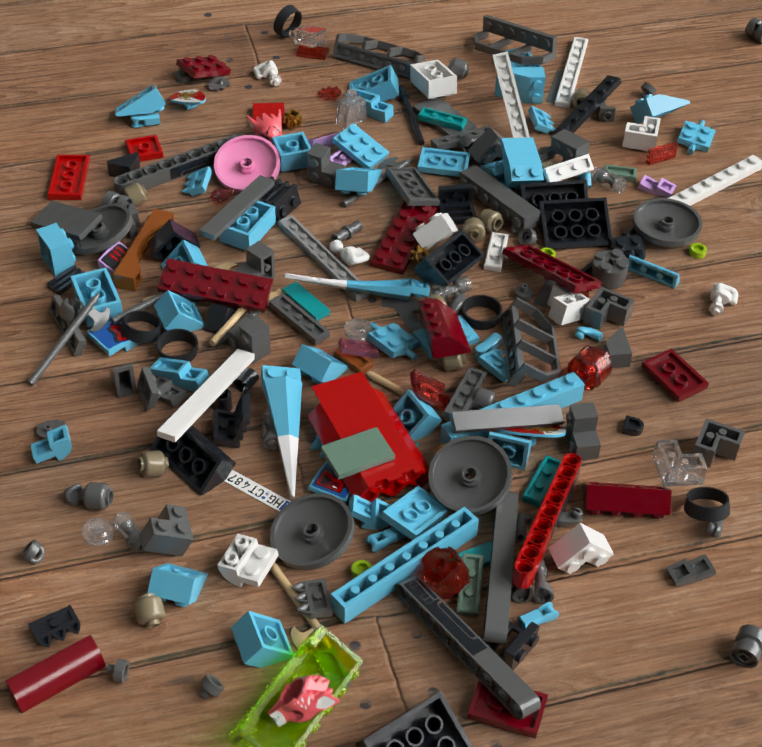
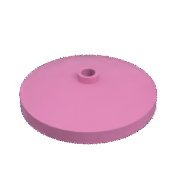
[214,135,281,193]

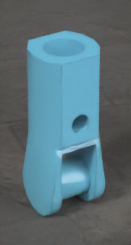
[130,113,160,128]
[475,333,503,360]
[366,527,406,552]
[518,602,559,630]

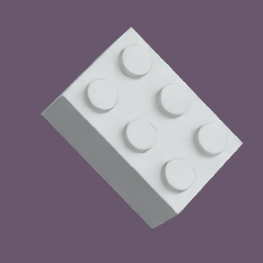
[410,60,457,99]

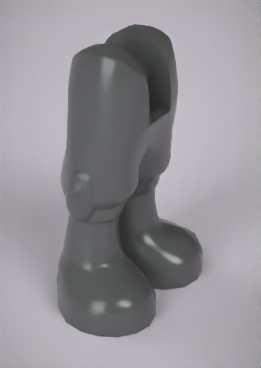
[512,547,554,604]

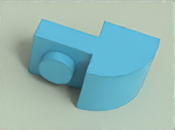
[31,425,72,464]
[349,494,391,530]

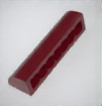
[6,635,106,713]

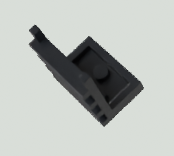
[258,176,301,222]
[437,183,477,225]
[212,386,250,448]
[480,621,540,671]

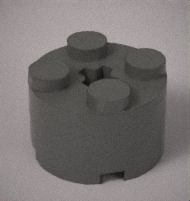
[591,249,629,290]

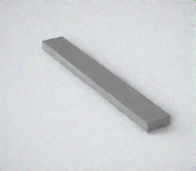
[278,215,371,302]

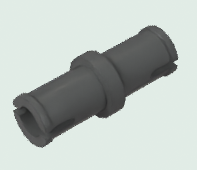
[331,220,363,242]

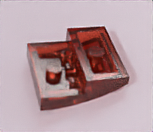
[410,369,450,411]

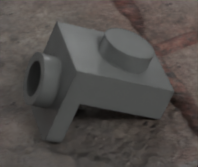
[594,101,616,122]

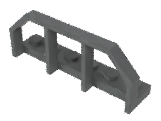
[473,15,557,65]
[333,33,426,78]
[501,297,561,387]

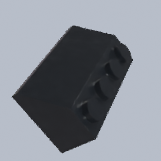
[517,180,588,208]
[413,230,485,287]
[150,416,236,495]

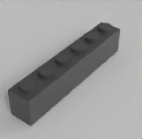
[460,165,541,231]

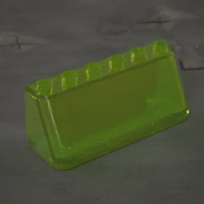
[227,625,364,747]

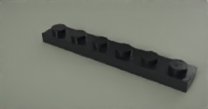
[554,75,621,134]

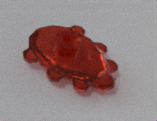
[318,86,341,100]
[210,188,235,202]

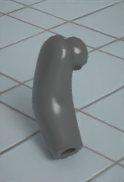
[450,292,466,314]
[557,508,583,527]
[515,513,532,543]
[705,520,724,538]

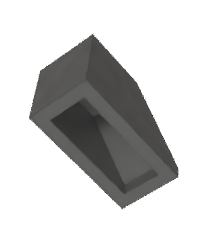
[601,328,632,369]
[109,363,137,398]

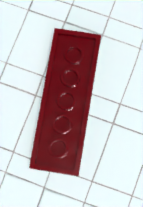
[370,201,437,275]
[502,244,602,294]
[157,258,273,313]

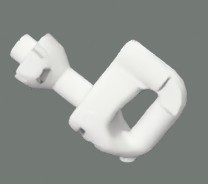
[254,60,282,86]
[329,240,370,266]
[709,283,738,316]

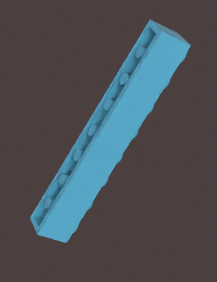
[440,372,585,444]
[331,506,479,624]

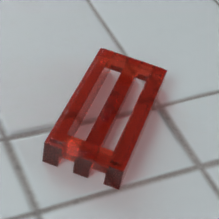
[296,44,329,60]
[646,142,678,165]

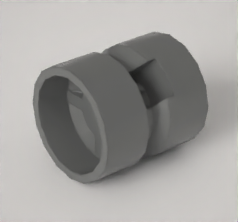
[745,17,762,43]
[101,191,134,209]
[729,624,762,668]

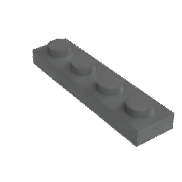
[269,293,330,345]

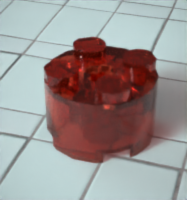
[567,345,612,391]
[419,546,471,599]

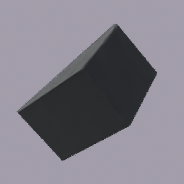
[107,152,140,177]
[204,303,237,334]

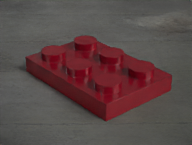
[176,55,231,78]
[642,348,709,402]
[467,681,548,739]

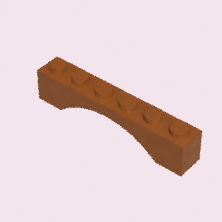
[112,209,174,292]

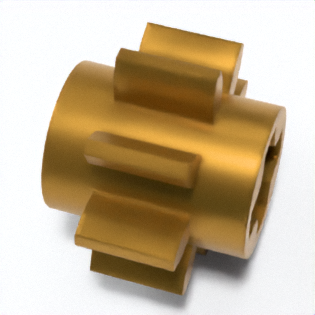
[282,109,303,129]
[410,245,431,266]

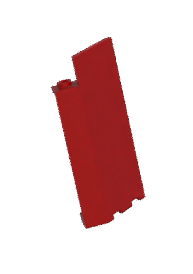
[307,372,430,502]

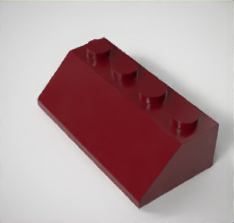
[418,298,471,359]
[583,481,672,519]

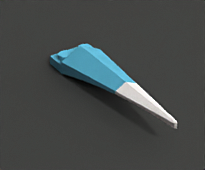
[283,273,430,301]
[261,365,302,499]

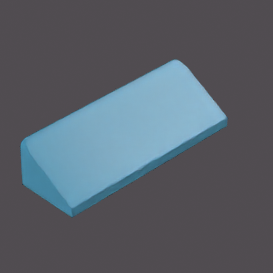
[628,255,680,288]

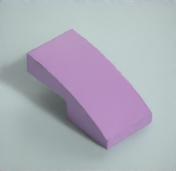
[638,175,677,197]

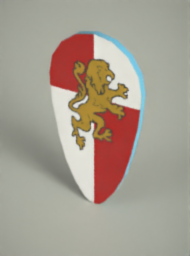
[169,89,206,110]
[495,425,566,446]

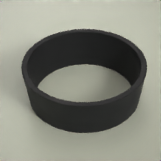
[273,5,302,38]
[462,295,502,330]
[120,310,162,344]
[156,329,198,362]
[684,487,730,522]

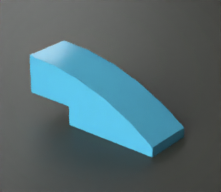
[345,88,394,123]
[150,357,210,392]

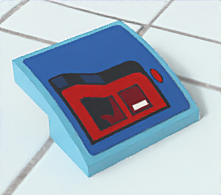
[87,322,140,356]
[308,461,351,504]

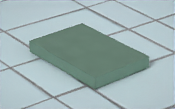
[321,427,395,479]

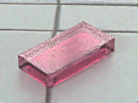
[338,338,379,359]

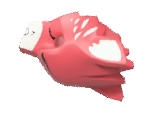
[247,109,282,143]
[268,675,340,727]

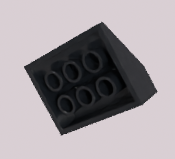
[536,197,612,250]
[355,691,473,747]

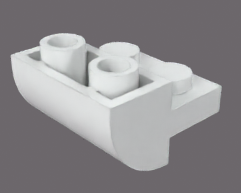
[217,534,279,587]

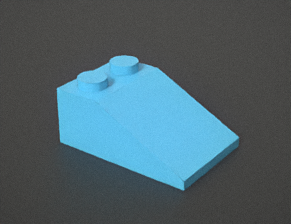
[349,65,399,101]
[495,67,546,104]
[114,84,166,116]
[630,94,690,124]
[500,137,544,187]
[335,167,382,195]

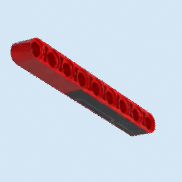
[512,453,582,589]

